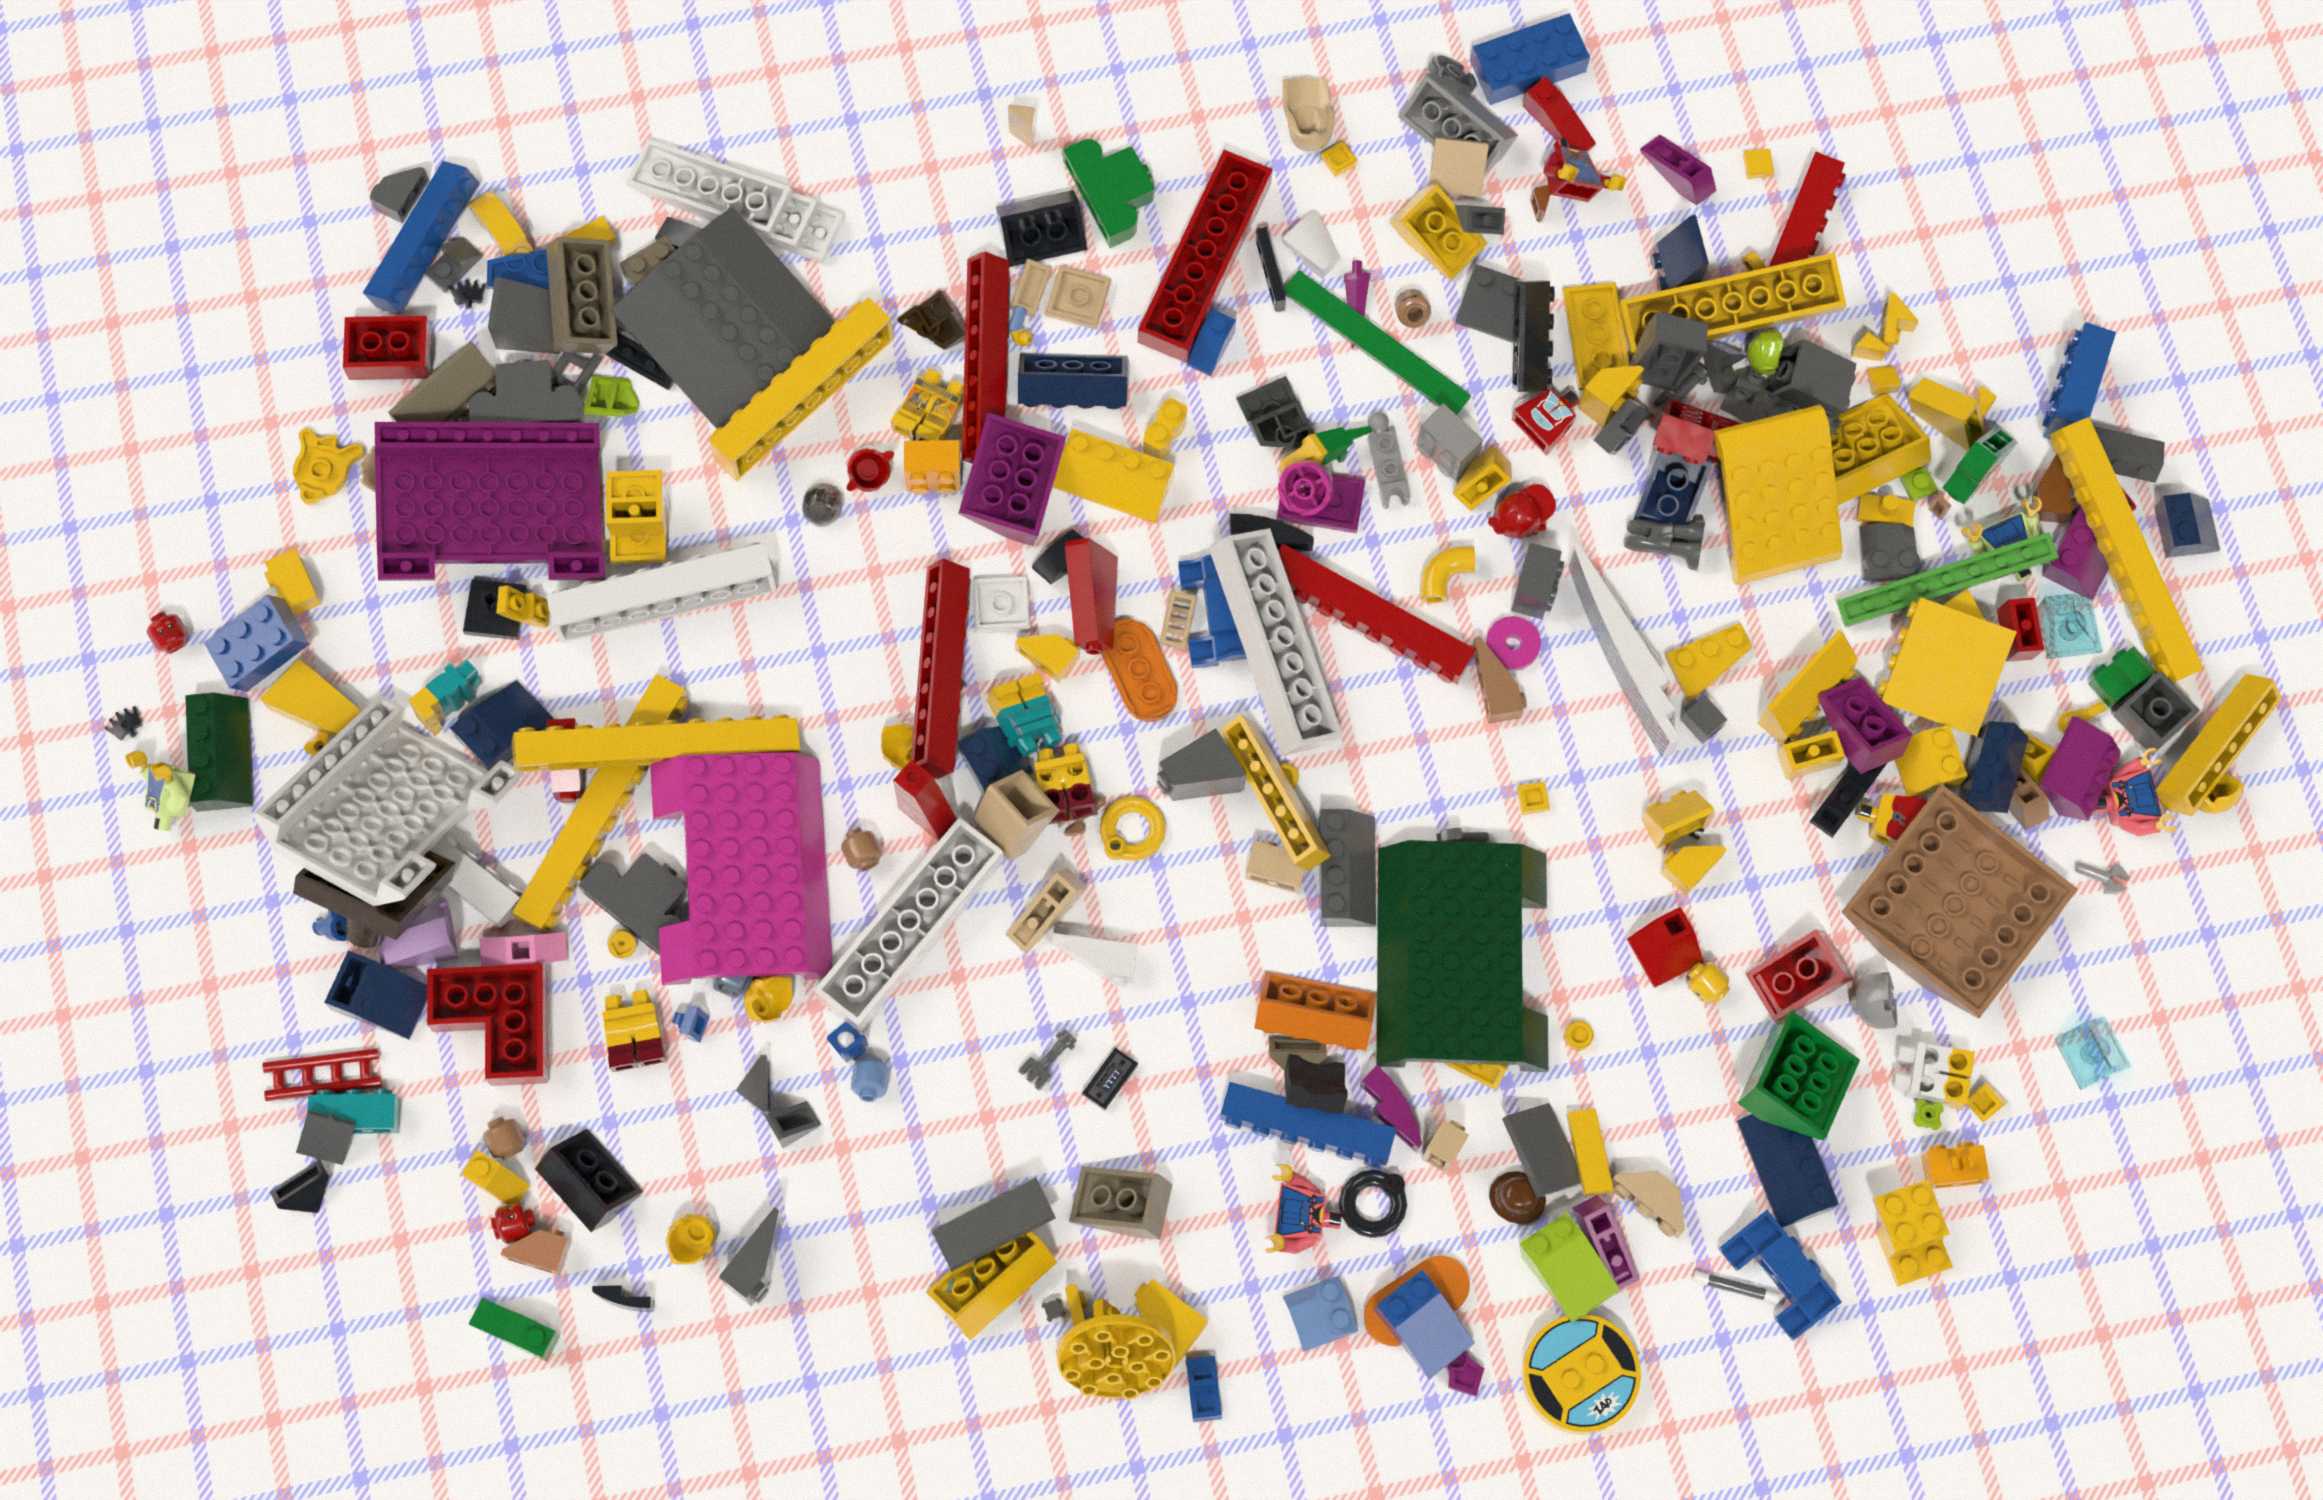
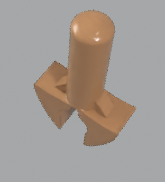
[1058,795,1106,836]

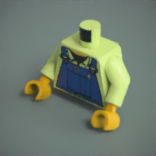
[1961,496,2042,582]
[125,751,195,831]

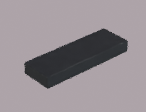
[1255,227,1286,312]

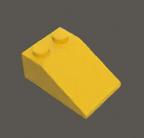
[1389,184,1488,281]

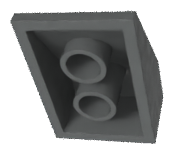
[1629,312,1708,391]
[719,1207,784,1307]

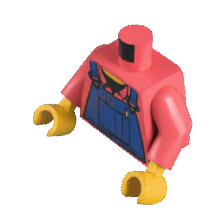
[2093,748,2177,837]
[1265,1163,1342,1254]

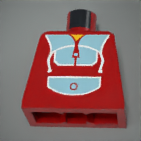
[1511,389,1580,456]

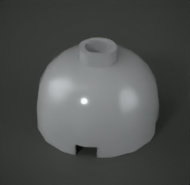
[1851,972,1898,1029]

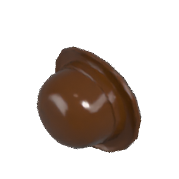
[1489,1171,1546,1224]

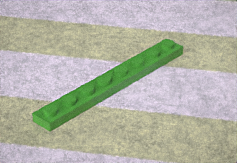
[1836,532,2059,628]

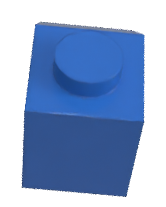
[1187,308,1236,377]

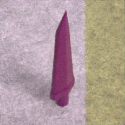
[1344,260,1371,349]

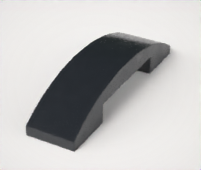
[1809,763,1887,838]

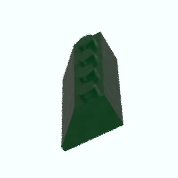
[185,692,253,812]

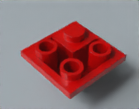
[1626,906,1704,989]

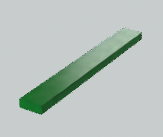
[1283,270,1472,416]

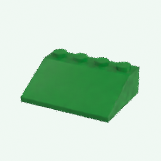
[1737,1010,1860,1141]

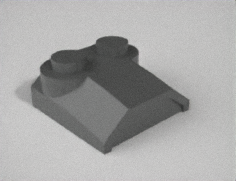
[1859,523,1920,581]

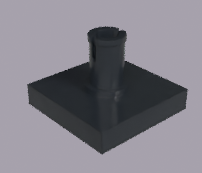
[463,579,528,640]

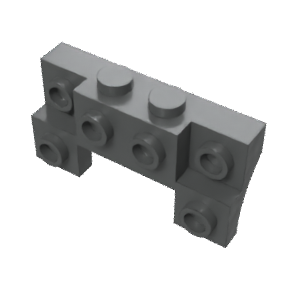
[1719,370,1842,438]

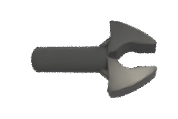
[1436,828,1489,842]

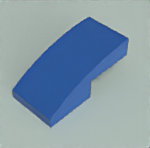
[1186,1356,1222,1423]

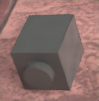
[1681,695,1728,744]

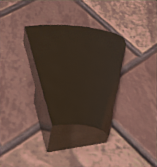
[897,290,965,350]

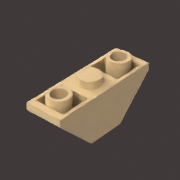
[1612,1171,1685,1239]

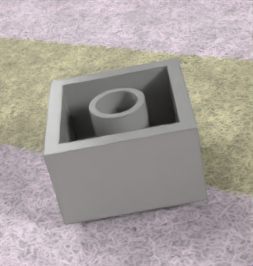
[1416,403,1483,481]

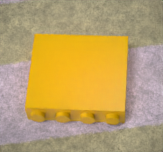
[1877,597,2016,737]

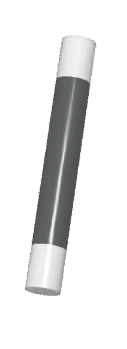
[1692,1270,1780,1304]

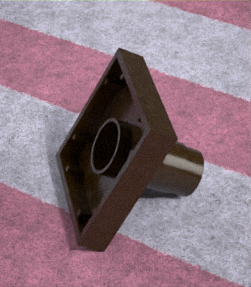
[293,851,456,948]

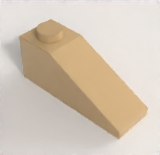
[1006,868,1088,953]

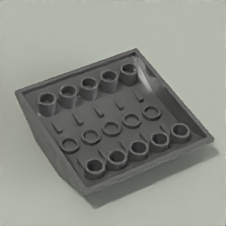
[610,206,835,429]

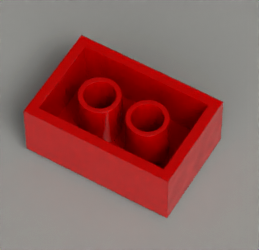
[343,315,432,380]

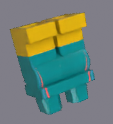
[408,659,483,737]
[986,672,1062,757]

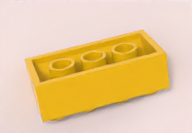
[1053,429,1175,524]
[1757,630,1859,746]
[926,1231,1058,1341]

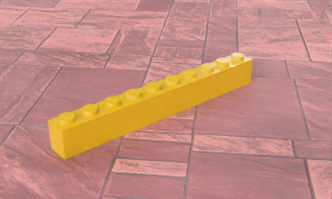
[2049,417,2204,683]
[512,674,689,933]
[511,714,800,773]

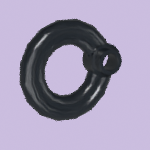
[1338,1169,1408,1238]

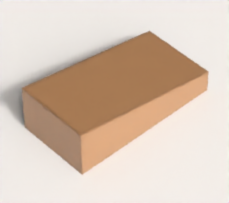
[1928,494,1952,520]

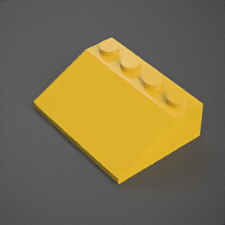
[1831,393,1931,505]

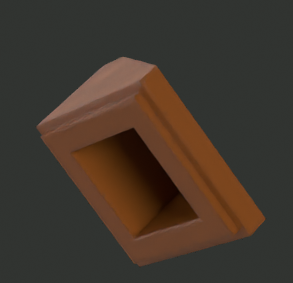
[1530,185,1551,223]

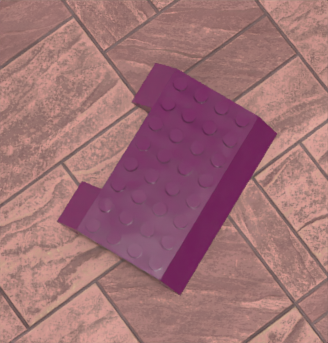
[374,422,605,581]

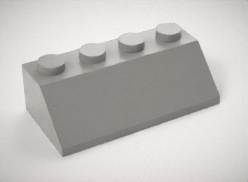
[1398,73,1518,176]

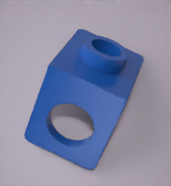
[827,1022,869,1063]

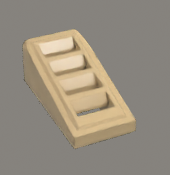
[1159,590,1198,650]

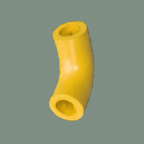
[1420,546,1475,604]

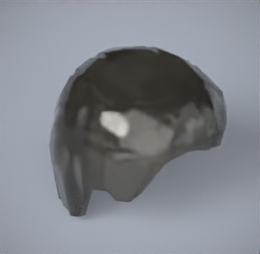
[802,482,845,527]

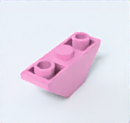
[479,932,568,966]

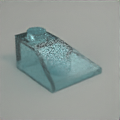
[2037,593,2103,659]

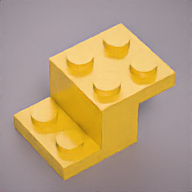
[606,470,667,565]
[1872,1179,1953,1287]

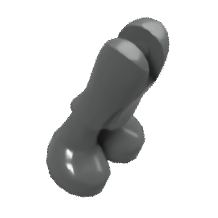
[1624,519,1705,571]

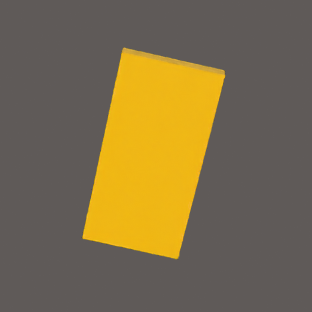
[1562,282,1630,390]

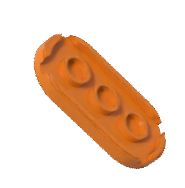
[1101,618,1178,722]
[1364,1255,1470,1347]

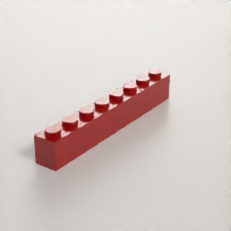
[962,251,1009,464]
[1278,543,1476,685]
[911,558,970,779]

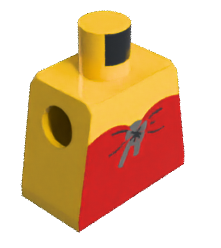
[1857,794,1928,848]

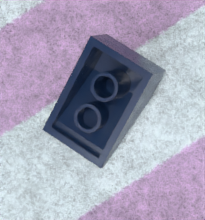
[1650,214,1709,291]
[1633,452,1714,540]
[450,680,554,771]

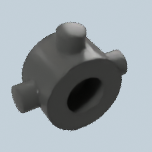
[1041,1297,1066,1322]

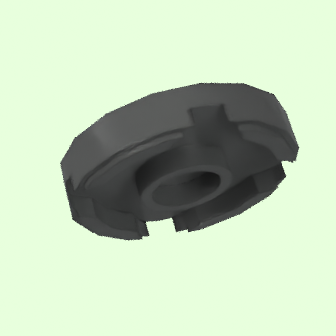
[1428,55,1477,95]

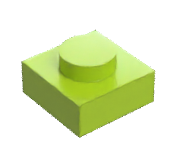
[1900,466,1938,502]

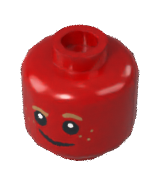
[146,611,189,655]
[490,1202,536,1244]

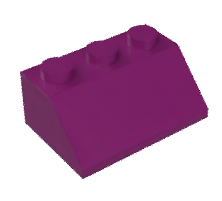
[2042,504,2109,601]
[2040,716,2121,821]

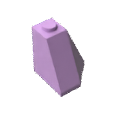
[378,897,458,970]

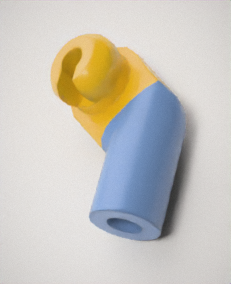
[1008,306,1033,347]

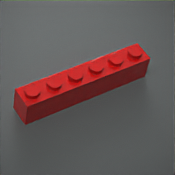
[1769,151,1846,267]

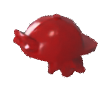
[1488,484,1557,539]

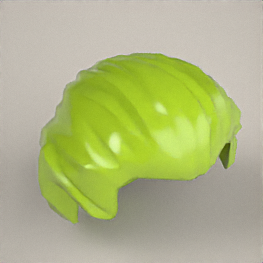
[1747,330,1783,375]

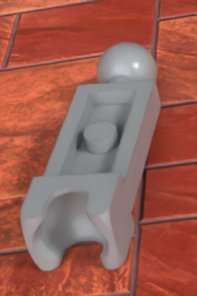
[1368,412,1411,509]

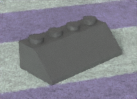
[1319,809,1376,927]

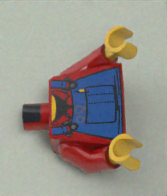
[1543,139,1627,202]

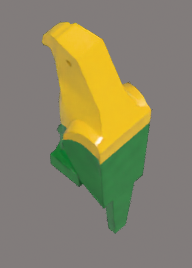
[1279,426,1373,474]

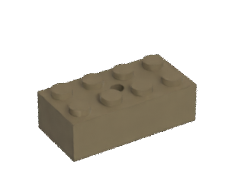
[546,237,618,354]

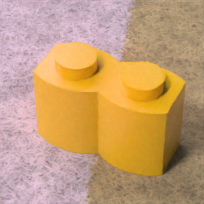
[1143,397,1187,460]

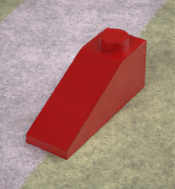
[1523,76,1596,152]

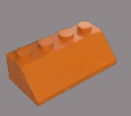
[1254,971,1377,1051]

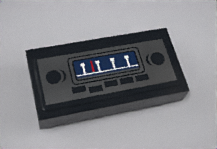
[1082,1047,1138,1111]

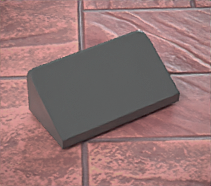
[1455,205,1505,235]

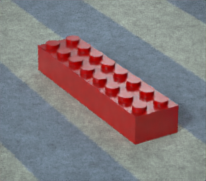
[1137,149,1273,363]

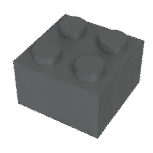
[1511,543,1565,620]
[2113,671,2200,755]

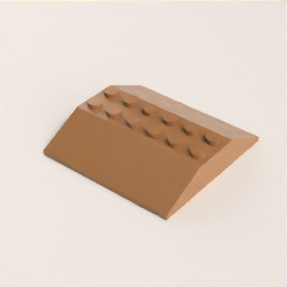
[1841,784,2078,1019]

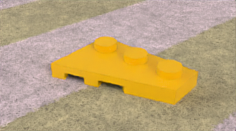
[1665,622,1753,703]

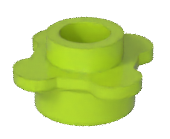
[1913,1099,1944,1130]

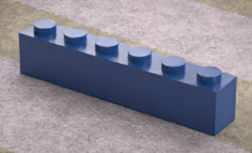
[362,161,480,315]
[1220,1082,1397,1168]

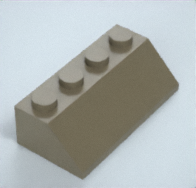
[388,341,496,422]

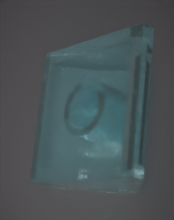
[2054,1016,2132,1090]

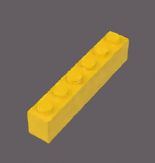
[2155,673,2282,816]
[1219,714,1331,872]

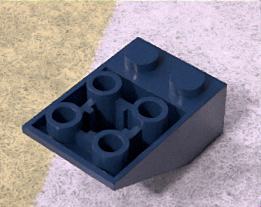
[324,950,427,1040]

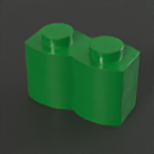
[2088,647,2156,709]

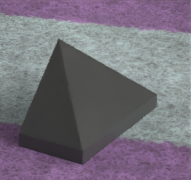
[735,1055,770,1117]

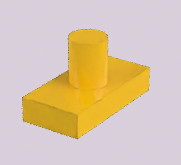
[1856,493,1915,527]

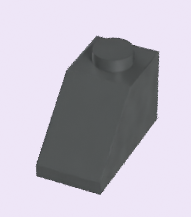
[370,167,430,224]

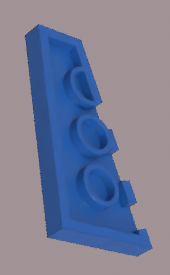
[486,249,550,290]

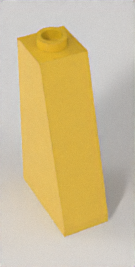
[260,658,362,738]

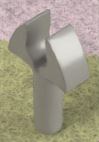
[2075,862,2130,894]

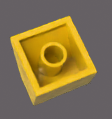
[1894,724,1967,797]
[1641,790,1715,849]

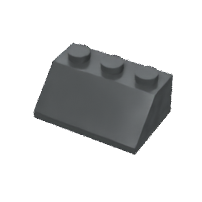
[1455,264,1522,343]

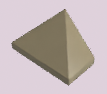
[1268,1037,1327,1070]

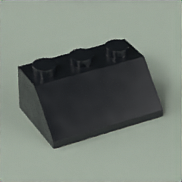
[995,190,1088,267]
[535,1129,643,1233]

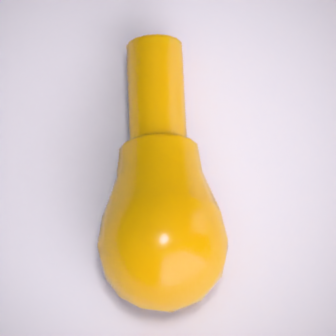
[2057,701,2107,734]

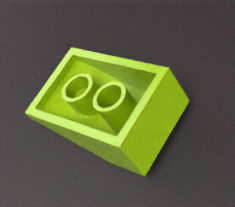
[1519,1212,1620,1323]

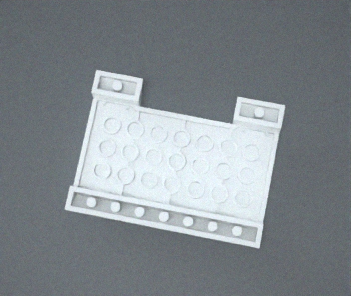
[253,694,525,906]

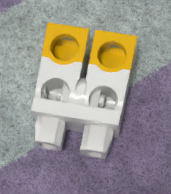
[1892,1042,1975,1111]

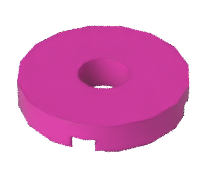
[1486,616,1541,671]

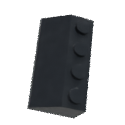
[1512,280,1555,392]

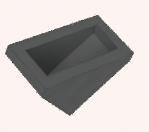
[765,1101,821,1149]

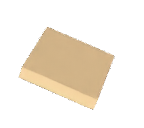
[1429,137,1489,197]
[1045,265,1112,330]

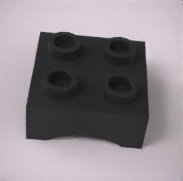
[1284,1054,1348,1114]

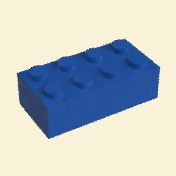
[1469,13,1590,106]
[2041,322,2116,440]

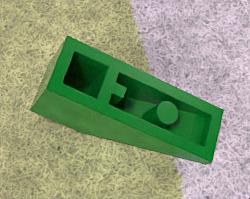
[468,1298,560,1362]

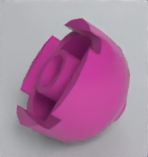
[1278,459,1335,516]

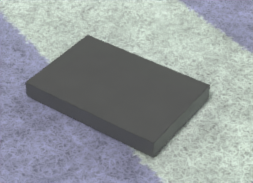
[1502,1103,1581,1198]

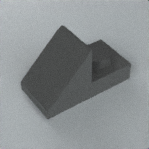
[425,238,483,293]
[1703,341,1747,394]

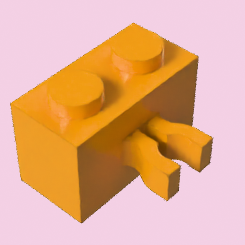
[1921,1141,1990,1189]

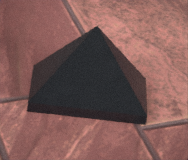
[270,1161,329,1213]

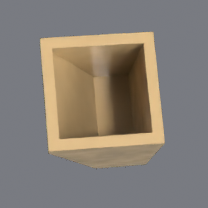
[972,770,1059,861]

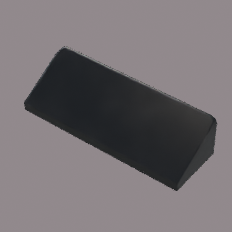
[605,327,674,390]

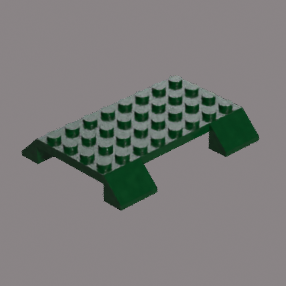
[1376,840,1549,1072]

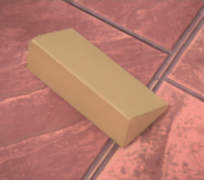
[1008,104,1036,149]

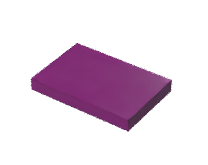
[1276,474,1366,534]

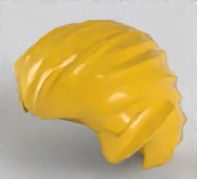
[881,723,914,771]
[2198,773,2244,814]
[744,976,793,1023]
[665,1214,717,1265]

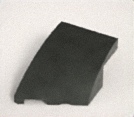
[1236,376,1314,448]

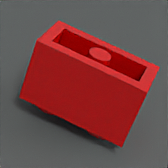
[1997,597,2045,662]

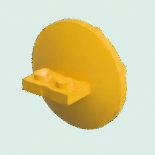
[1057,1298,1176,1400]

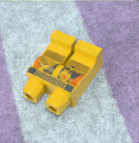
[890,369,964,441]

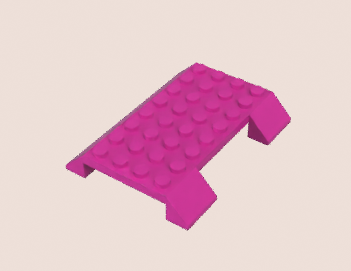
[650,752,833,985]

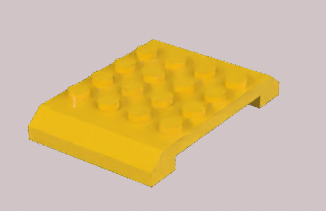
[1714,405,1843,585]

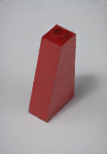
[1065,537,1118,655]
[893,759,957,842]

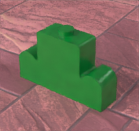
[1063,139,1154,248]
[1942,426,2018,505]

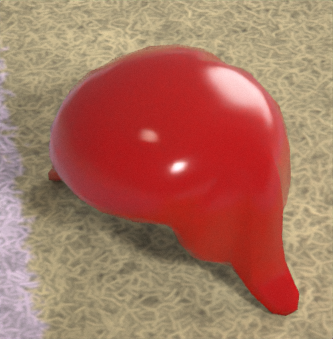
[846,448,894,492]

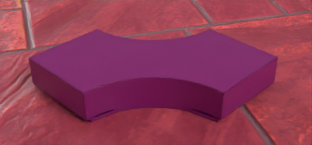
[1446,1351,1485,1397]

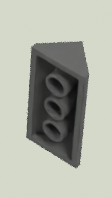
[930,1177,1056,1272]

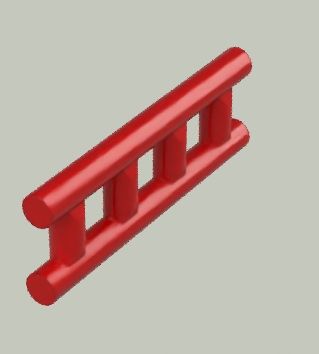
[262,1048,382,1102]

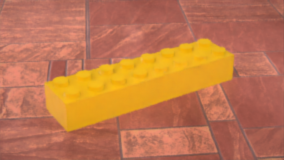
[1619,253,1847,358]
[709,297,894,482]

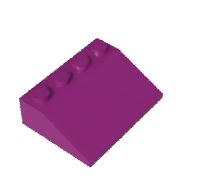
[958,413,1066,546]

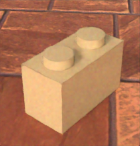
[1245,839,1306,894]
[1422,1120,1469,1174]

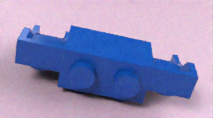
[1178,554,1247,669]
[1718,1210,1842,1342]

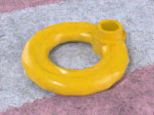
[1099,796,1166,861]

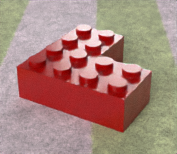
[1652,397,1743,465]
[427,963,548,1086]

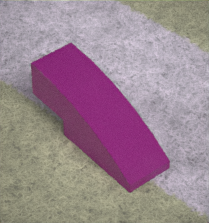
[1360,1064,1422,1153]

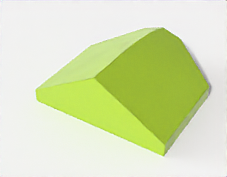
[584,375,639,417]

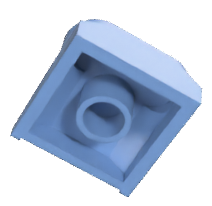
[1283,1276,1358,1352]

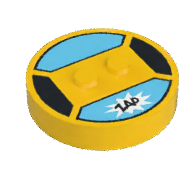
[1521,1314,1641,1435]

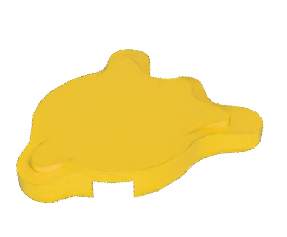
[293,428,365,505]

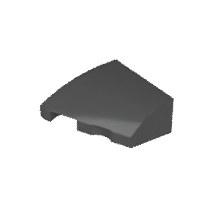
[1593,398,1654,455]

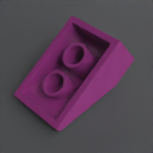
[1818,677,1913,774]

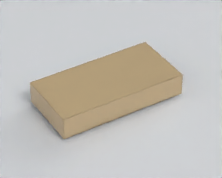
[1009,258,1052,318]

